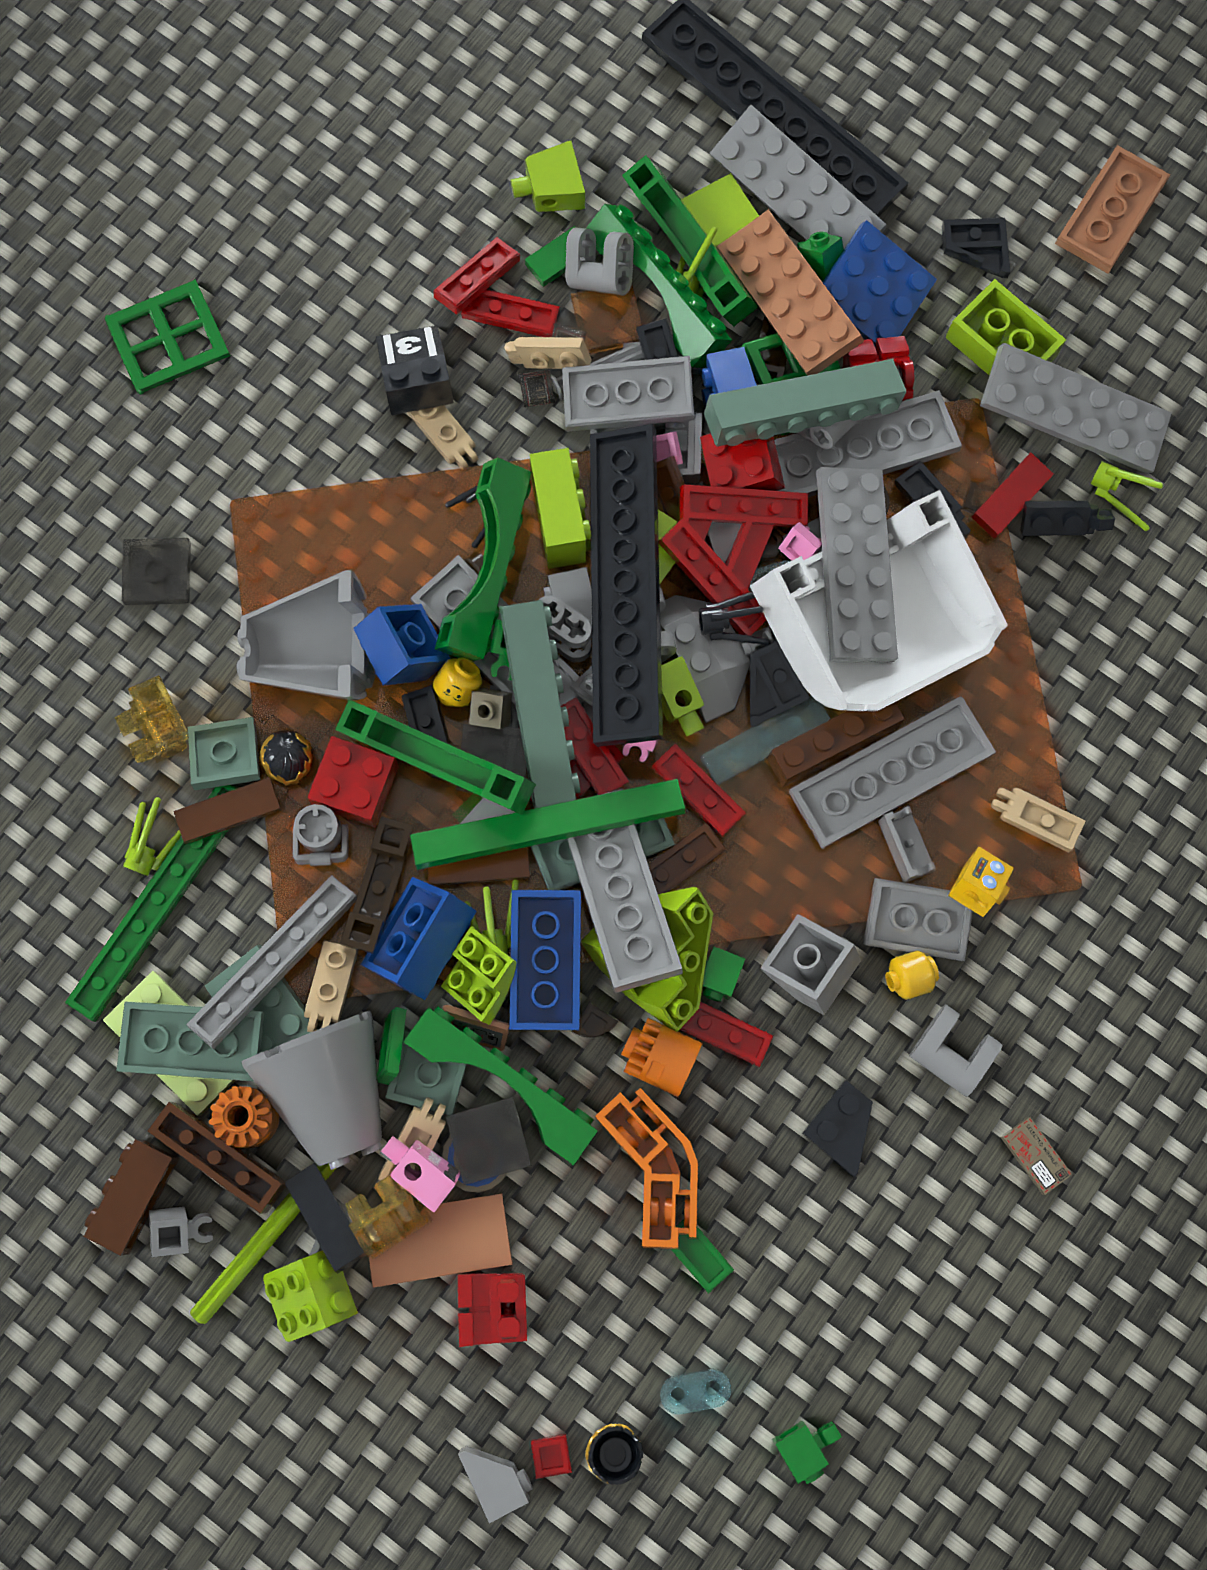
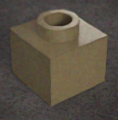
[469,688,513,729]

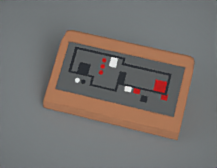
[443,1004,510,1051]

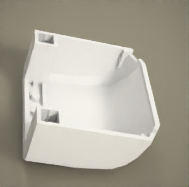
[750,490,1008,711]

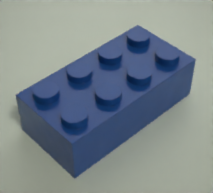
[509,890,581,1030]

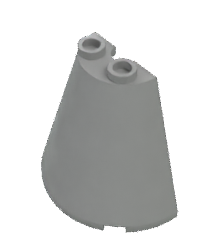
[237,570,376,700]
[241,1011,382,1170]

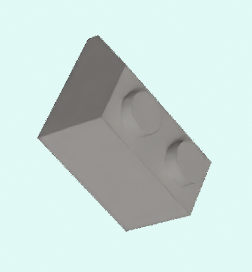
[760,914,861,1015]

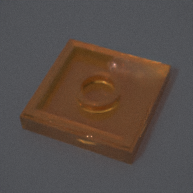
[571,284,642,354]

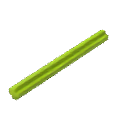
[190,1163,336,1324]

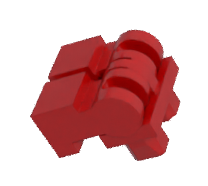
[842,336,914,401]
[457,1273,527,1347]

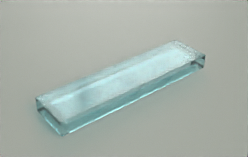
[700,696,830,785]

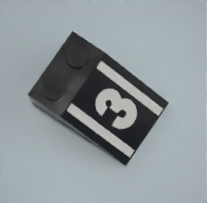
[376,325,454,415]

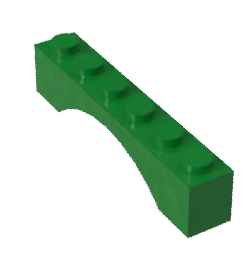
[622,155,759,327]
[587,204,732,368]
[435,457,532,661]
[335,700,536,815]
[403,1006,598,1165]

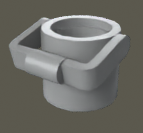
[293,804,348,866]

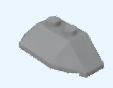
[660,595,750,724]

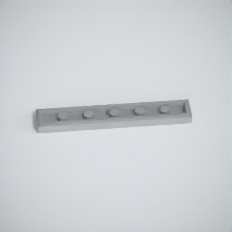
[186,875,357,1050]

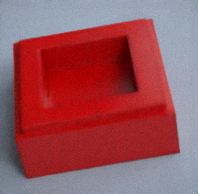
[531,1434,572,1479]

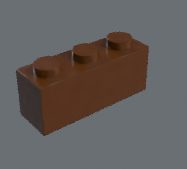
[83,1139,180,1256]

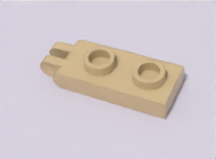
[504,337,592,369]
[407,405,479,470]
[991,788,1085,853]
[304,941,358,1032]
[378,1097,446,1194]

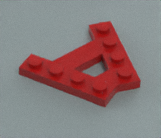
[659,484,808,636]

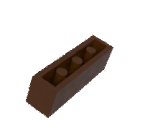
[767,702,905,787]
[148,1102,286,1214]

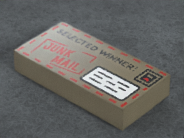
[1000,1117,1072,1195]

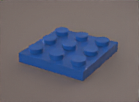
[823,220,937,349]

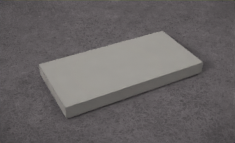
[562,356,695,432]

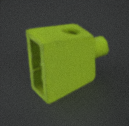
[510,141,585,212]
[661,656,704,737]

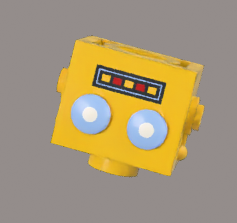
[948,846,1014,917]

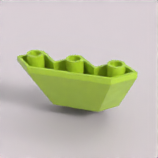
[580,887,713,1032]

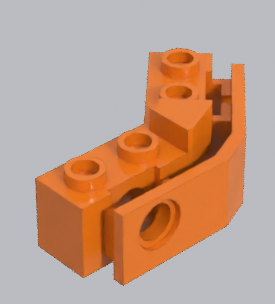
[595,1088,698,1249]

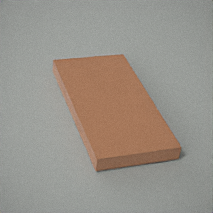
[1055,145,1170,274]
[364,1194,513,1288]

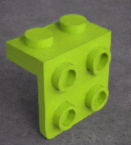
[263,1250,358,1342]

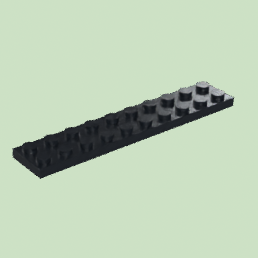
[642,0,909,217]
[590,424,663,747]

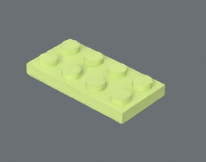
[103,971,236,1116]

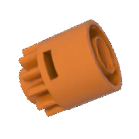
[621,1018,702,1097]
[209,1086,280,1148]

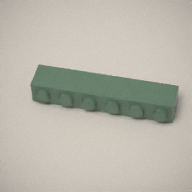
[704,359,906,447]
[499,600,580,808]

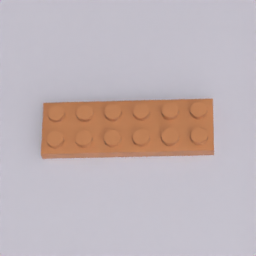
[717,209,864,376]

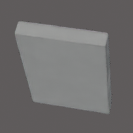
[863,878,973,962]

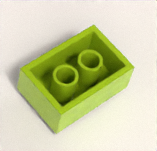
[946,279,1066,375]
[529,448,591,569]

